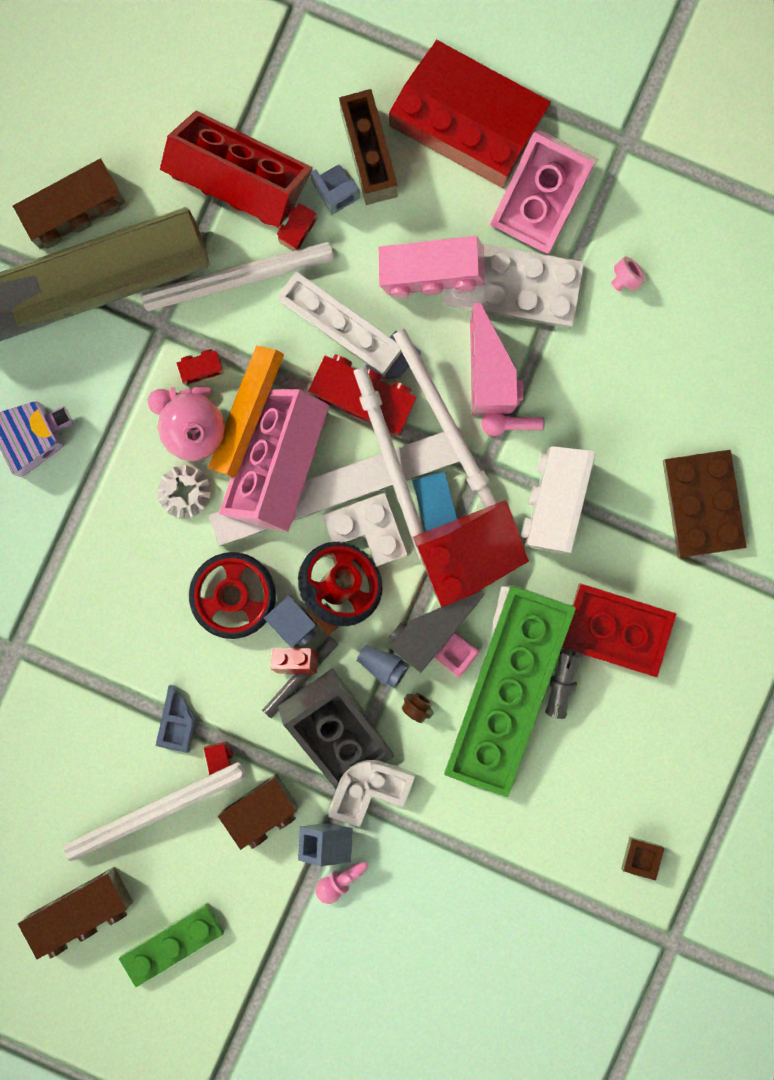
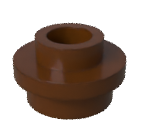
[401,693,434,723]

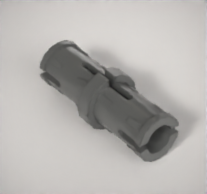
[545,649,582,719]

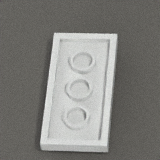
[442,244,584,329]

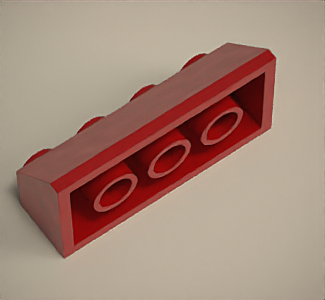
[159,110,313,228]

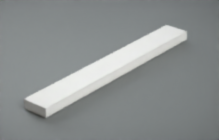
[208,426,464,546]

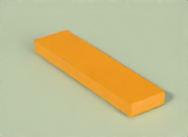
[208,345,284,478]

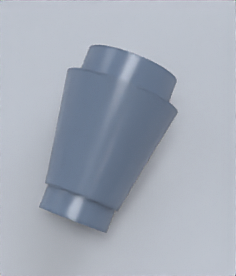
[356,644,409,688]

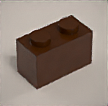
[218,773,299,850]

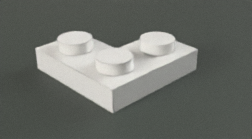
[322,493,407,567]

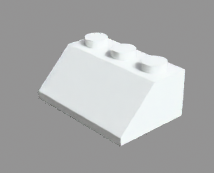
[520,446,595,555]

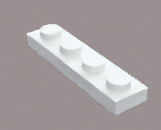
[277,271,402,376]

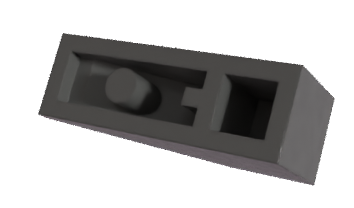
[389,590,485,673]

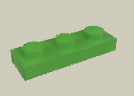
[119,903,224,988]

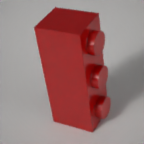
[308,354,416,437]

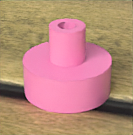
[611,256,647,291]

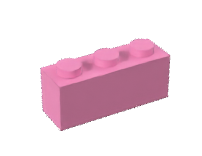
[378,236,485,298]

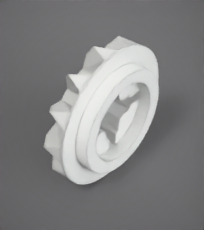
[157,465,211,519]

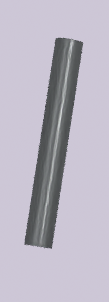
[262,636,339,719]

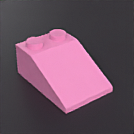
[490,130,599,254]
[470,303,523,415]

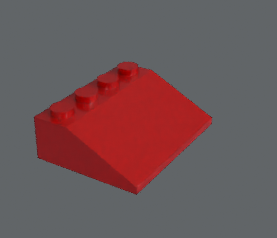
[389,39,551,188]

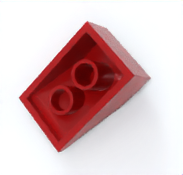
[413,500,529,607]

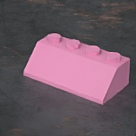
[219,389,329,532]

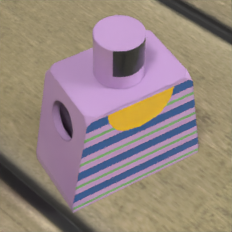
[0,401,73,477]

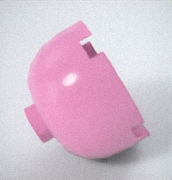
[157,393,225,461]

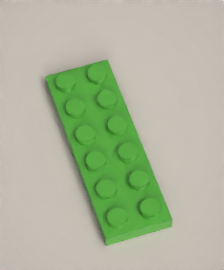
[444,584,576,798]

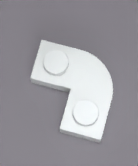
[328,760,415,827]

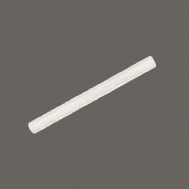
[141,242,334,311]
[63,763,246,861]

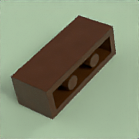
[339,89,398,205]
[12,158,126,249]
[17,867,133,960]

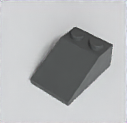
[278,668,394,789]

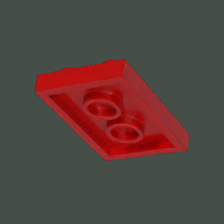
[562,583,677,677]

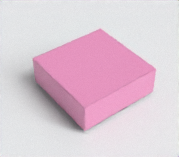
[434,632,480,678]

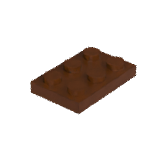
[662,449,747,558]

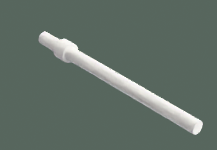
[393,328,497,508]
[353,366,424,560]

